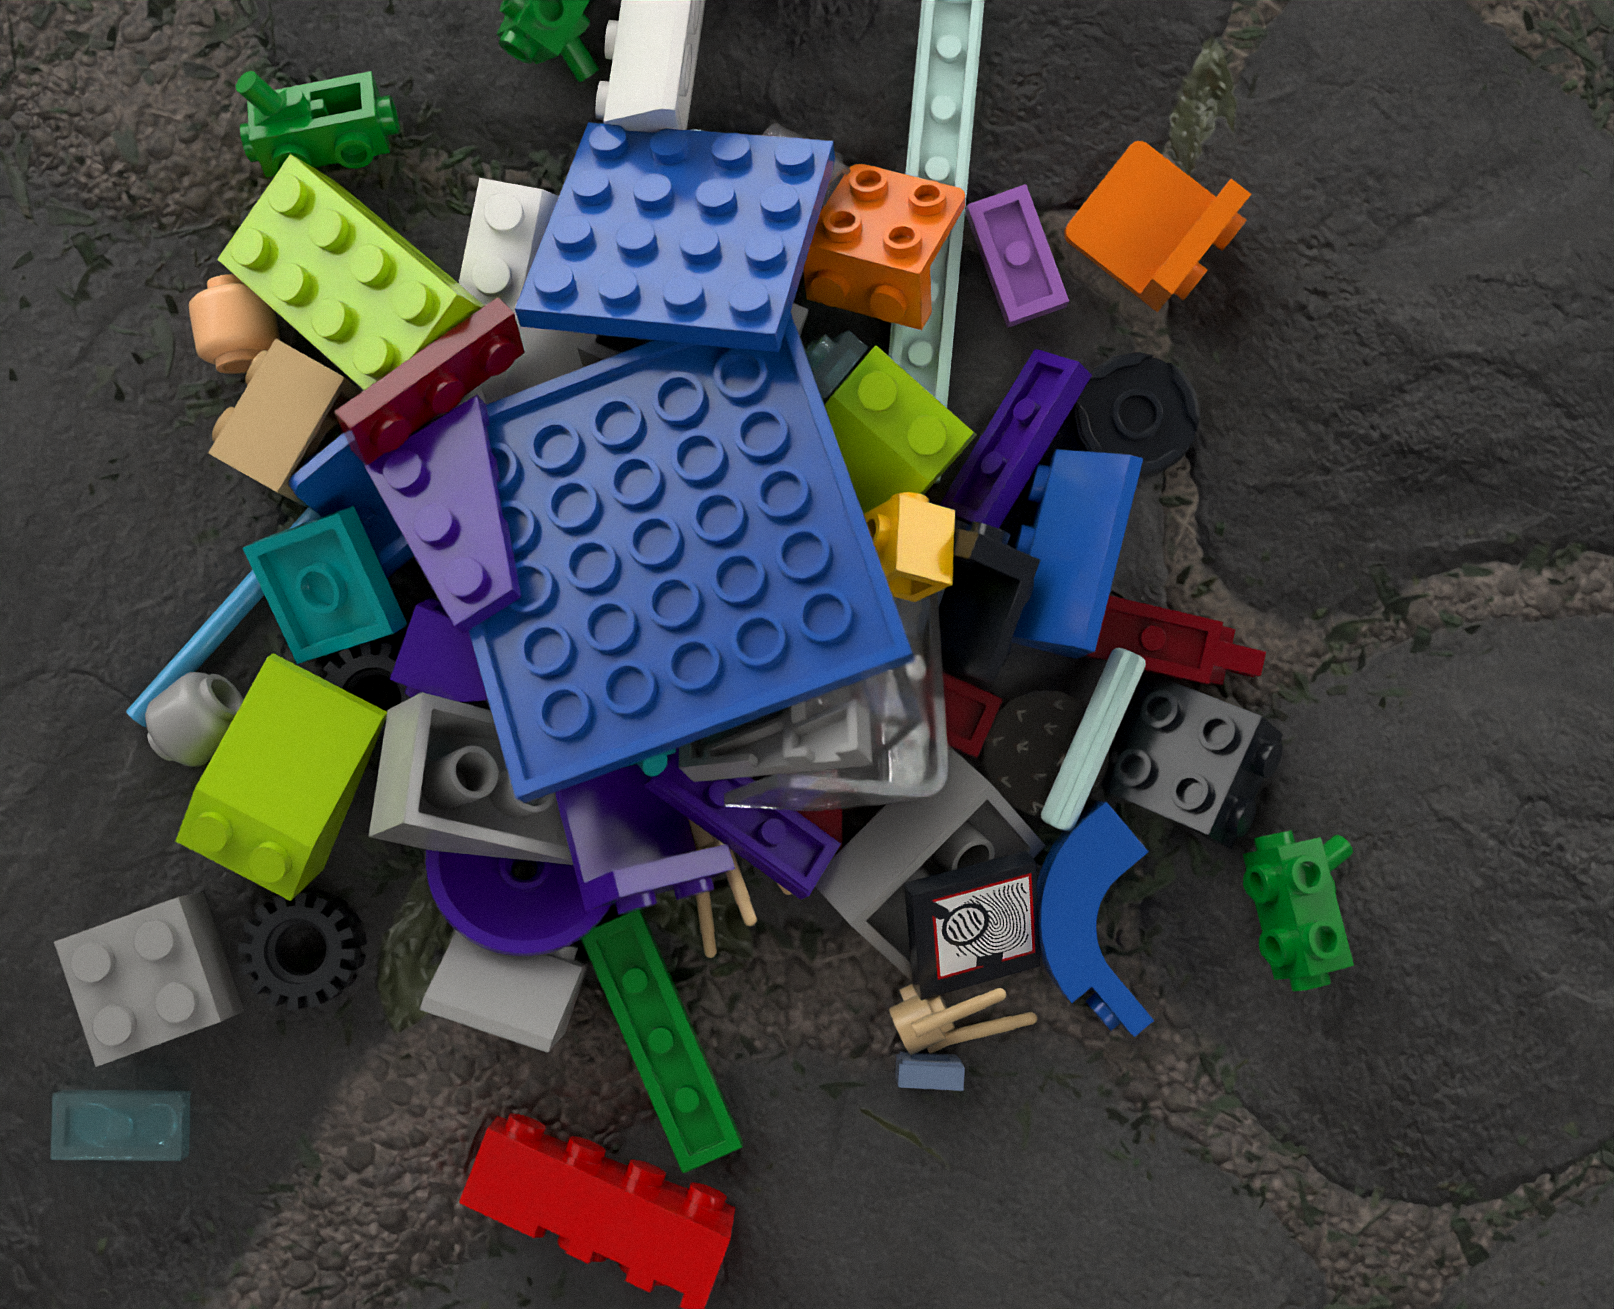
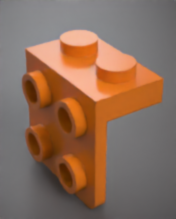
[1064,141,1251,312]
[803,164,965,330]

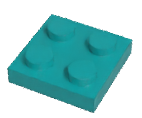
[243,506,408,664]

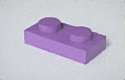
[965,184,1069,328]

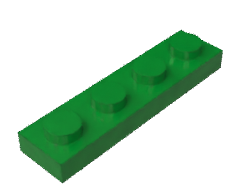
[581,909,743,1174]

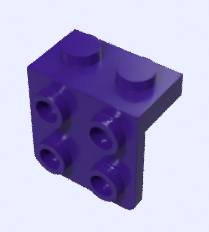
[555,764,735,915]

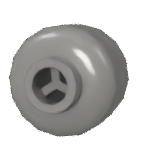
[145,672,243,767]

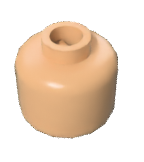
[189,274,280,374]

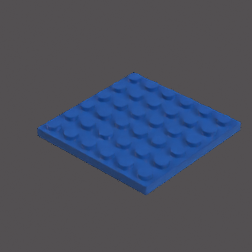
[413,313,916,803]

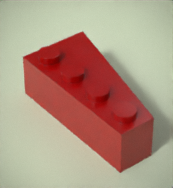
[459,1113,735,1309]

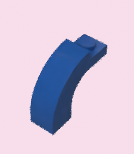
[1037,800,1154,1037]

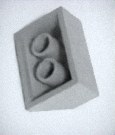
[815,744,1045,981]

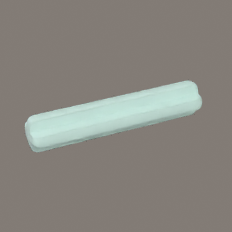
[1041,648,1146,832]

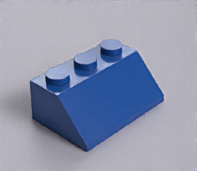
[1011,449,1143,659]

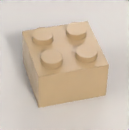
[208,338,362,508]

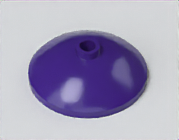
[426,850,611,956]

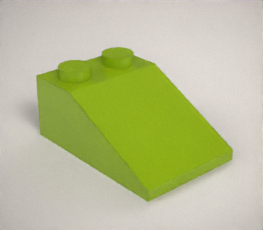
[825,345,977,514]
[175,653,387,901]

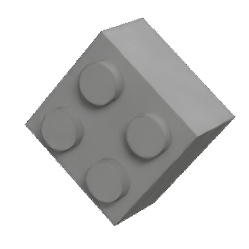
[54,892,244,1067]

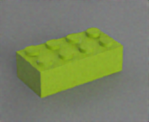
[217,154,485,390]

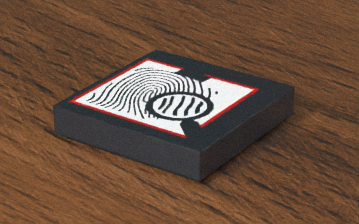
[904,850,1040,1000]

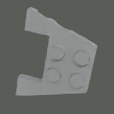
[679,699,872,782]

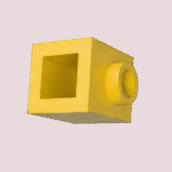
[864,492,955,602]

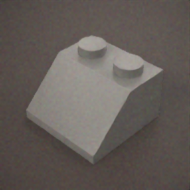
[420,931,590,1053]

